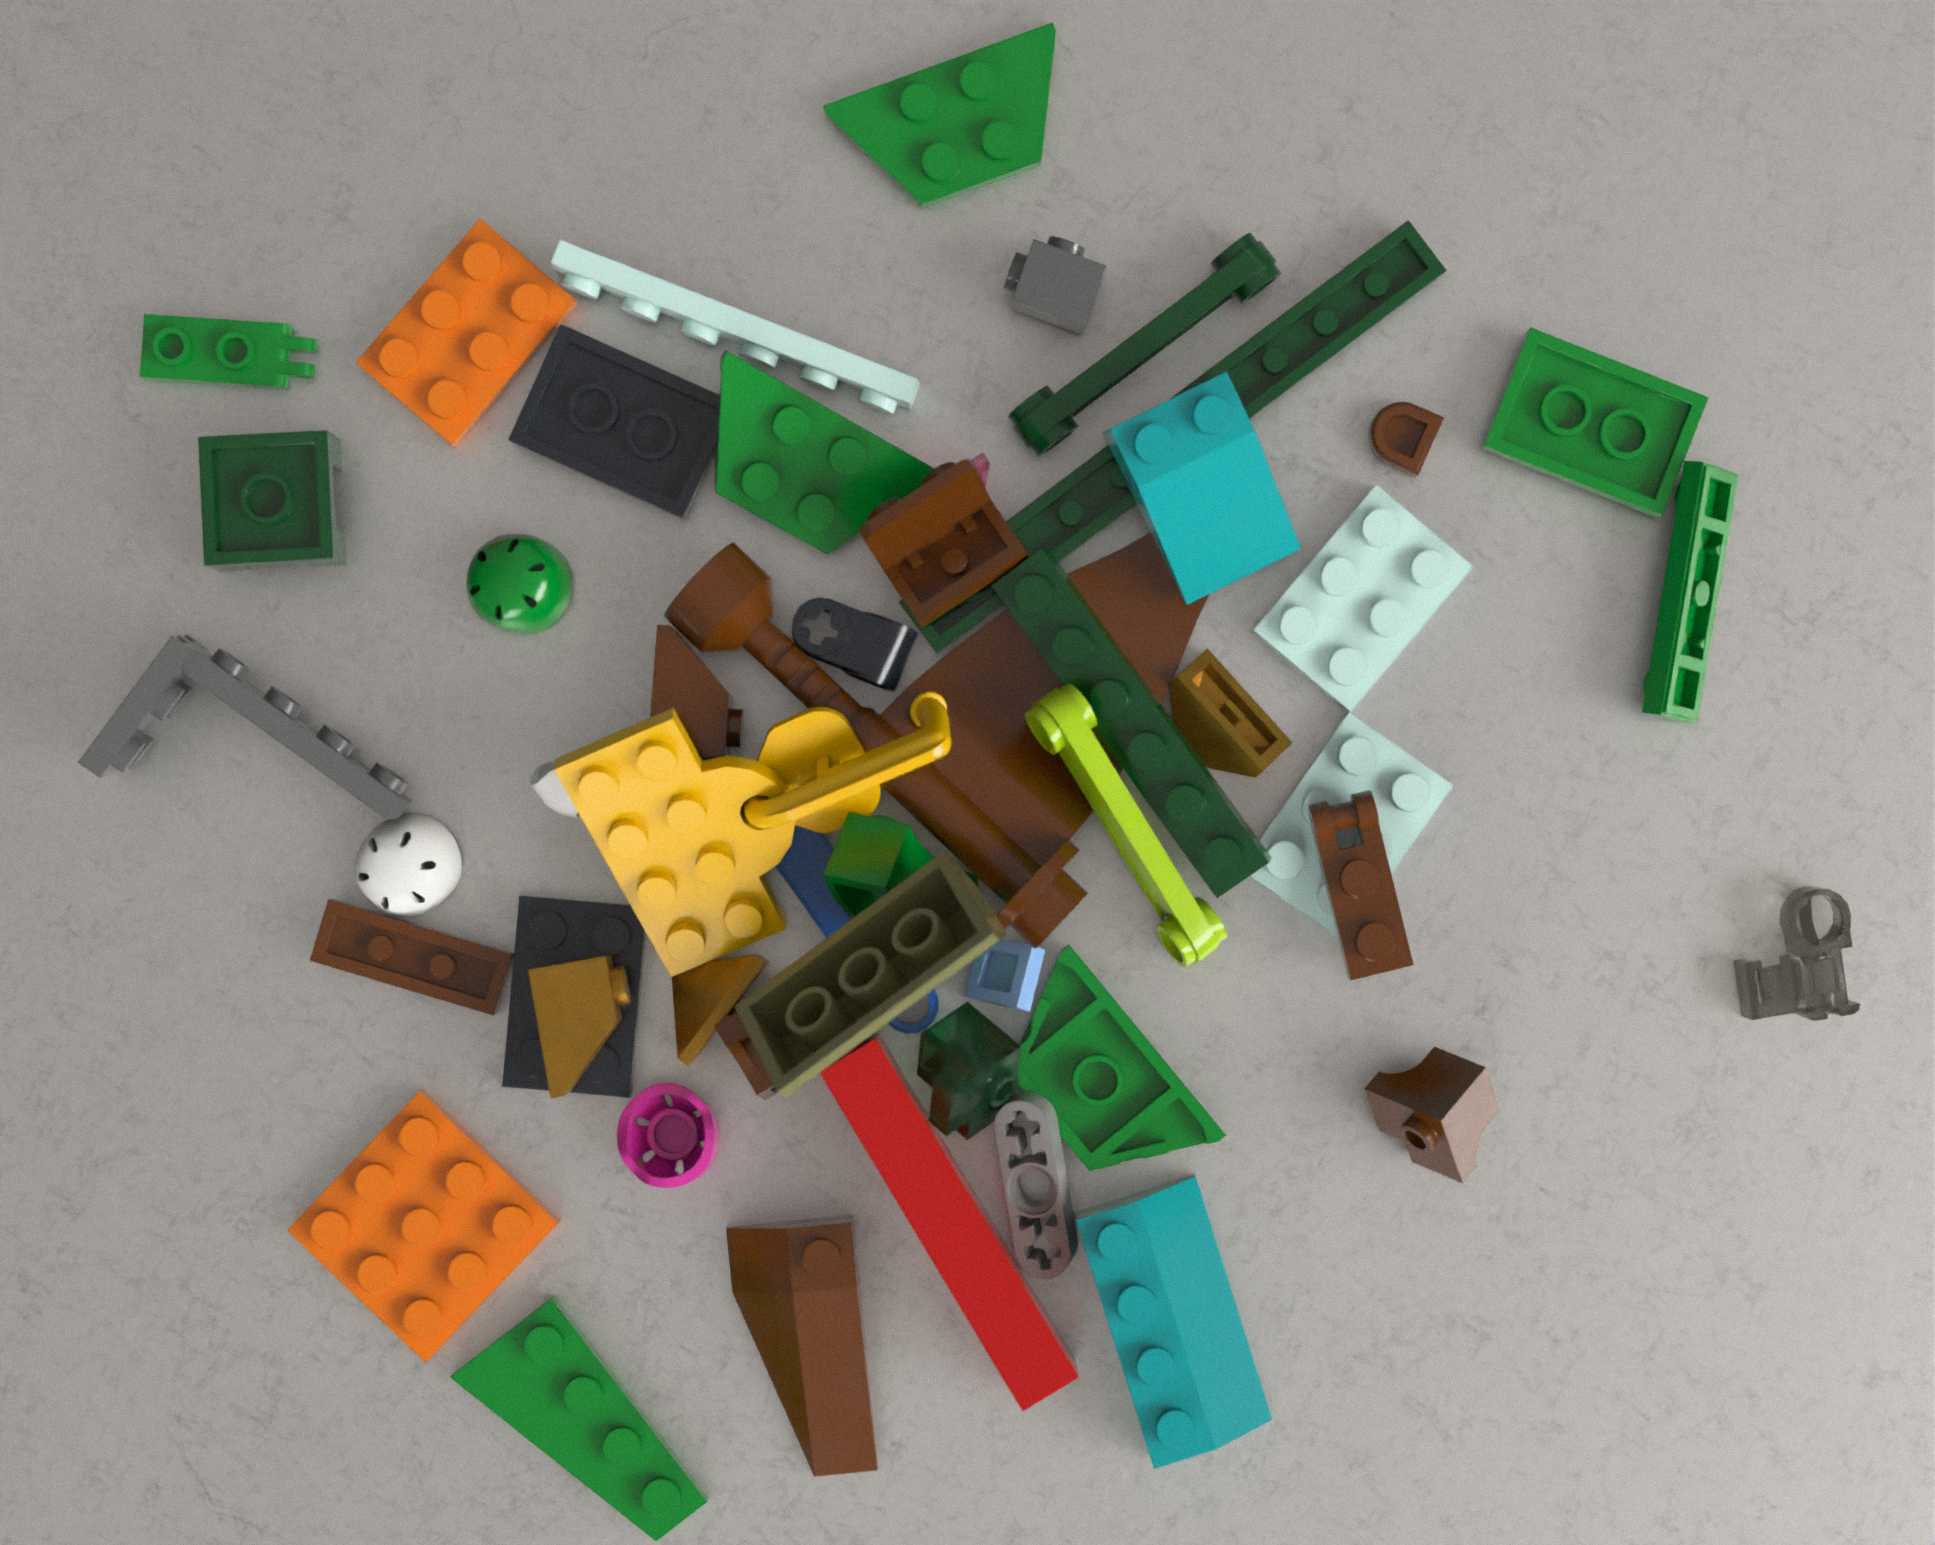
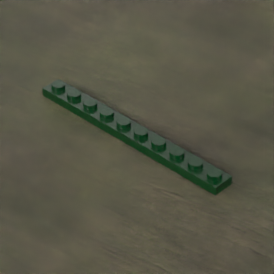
[899,220,1447,654]

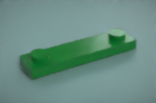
[1642,461,1738,724]

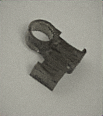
[1733,886,1860,1021]

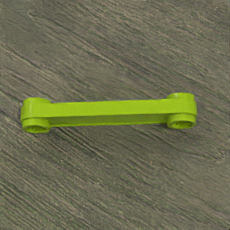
[1025,683,1227,967]

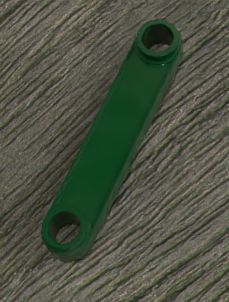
[1008,232,1282,457]

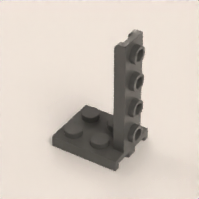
[78,634,413,820]

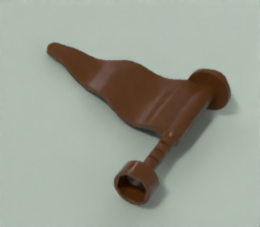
[664,532,1210,949]

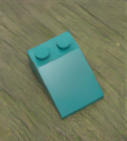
[1102,372,1301,605]

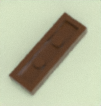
[310,899,514,1016]

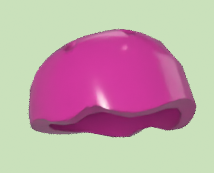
[617,1082,720,1188]

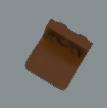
[859,459,1029,629]

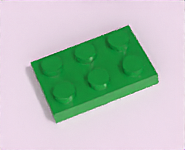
[1480,327,1709,518]

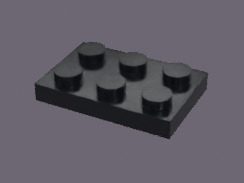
[508,324,720,520]
[502,895,646,1098]

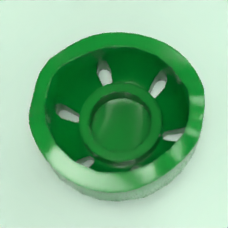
[466,534,573,634]

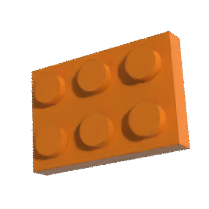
[355,219,579,448]

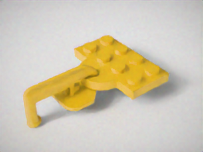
[554,691,951,977]

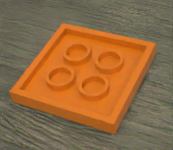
[287,1089,561,1363]

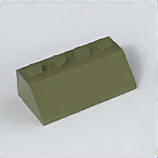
[734,851,1006,1099]

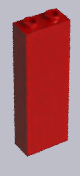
[820,1032,1079,1411]

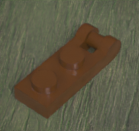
[1307,790,1414,980]

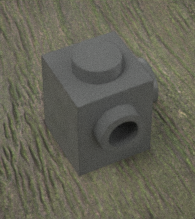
[1004,236,1106,335]

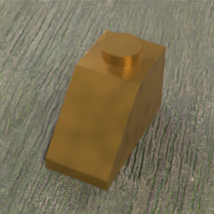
[528,955,630,1098]

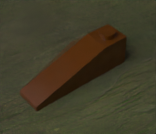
[726,1215,878,1477]

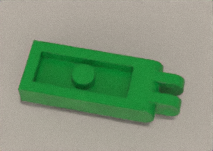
[140,314,317,390]

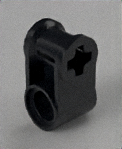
[791,597,918,692]

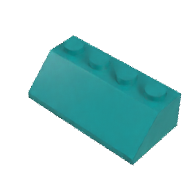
[1074,1175,1272,1469]

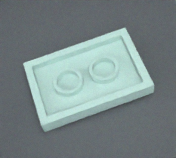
[1251,484,1473,712]
[1250,712,1453,938]

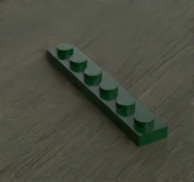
[991,546,1272,898]

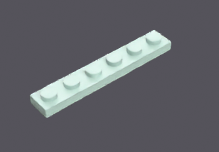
[551,240,919,415]

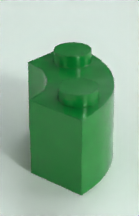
[824,812,979,973]

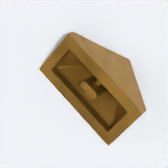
[1170,648,1292,778]
[671,954,769,1066]

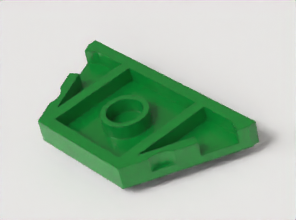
[823,22,1056,209]
[714,350,934,554]
[1008,944,1226,1171]

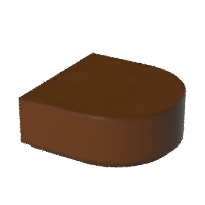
[1368,402,1444,478]

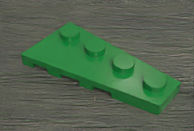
[450,1296,709,1541]

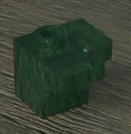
[917,1001,1021,1140]

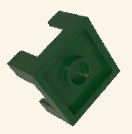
[198,430,346,572]

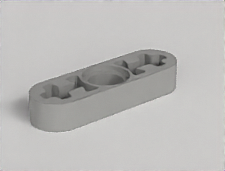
[994,1092,1078,1279]

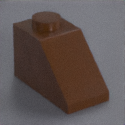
[650,625,744,759]

